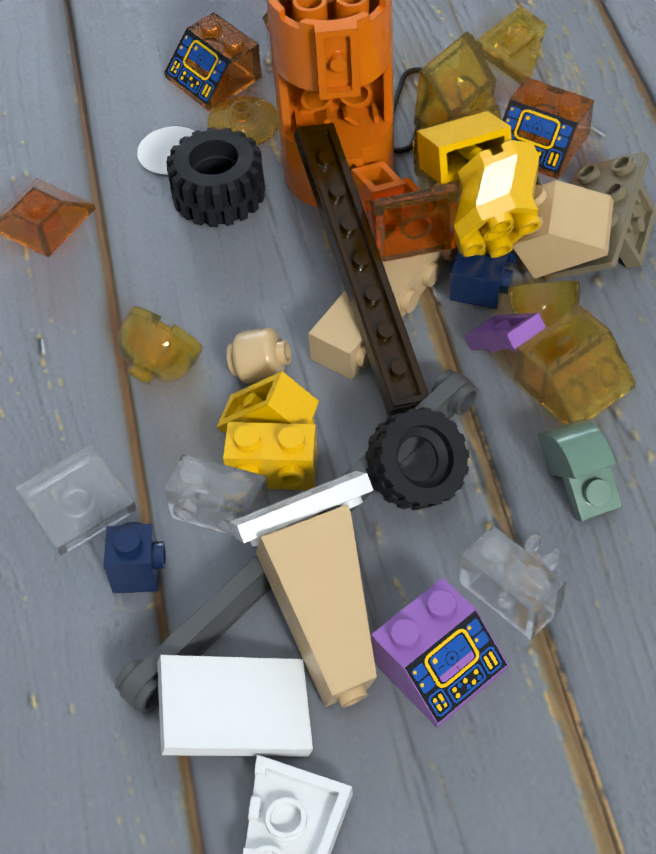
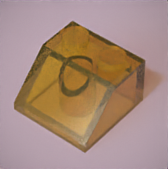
[414,31,497,129]

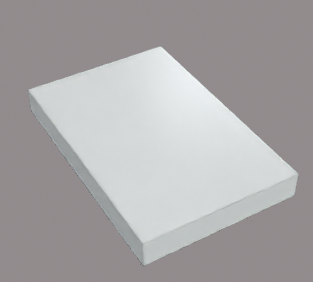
[157,655,313,757]

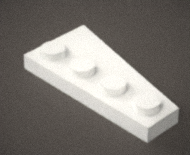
[243,755,353,854]

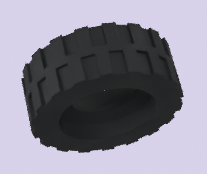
[365,407,470,510]

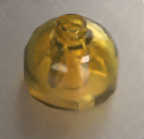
[117,306,203,385]

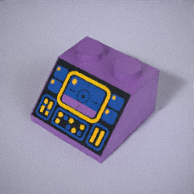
[371,578,508,728]

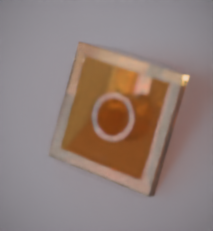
[0,178,95,257]

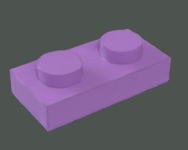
[464,313,546,353]

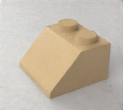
[513,180,614,279]

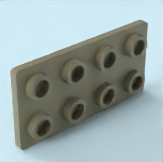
[543,152,656,281]

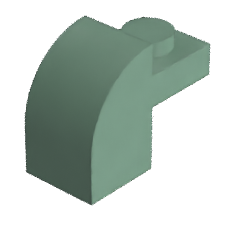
[538,420,623,521]

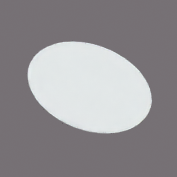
[137,126,195,175]

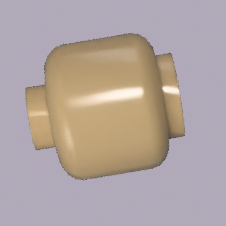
[227,328,292,385]

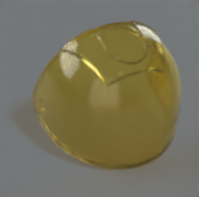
[508,280,580,333]

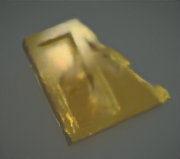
[474,6,547,88]

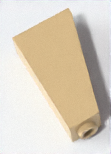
[256,505,377,708]

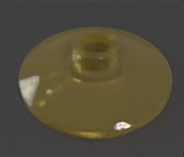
[208,96,279,146]

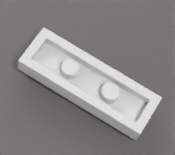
[230,471,374,546]

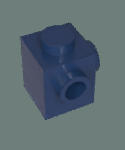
[103,522,166,594]

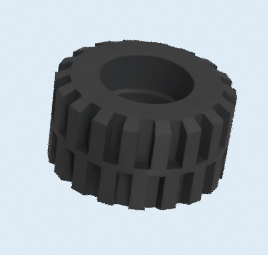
[166,127,266,227]

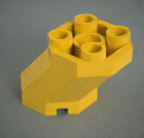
[454,140,541,258]

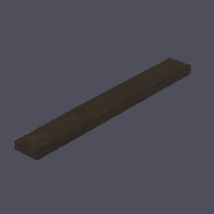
[294,123,429,416]

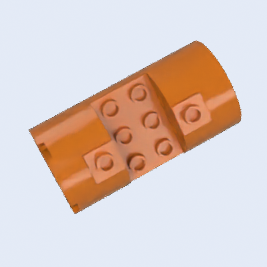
[266,0,394,208]

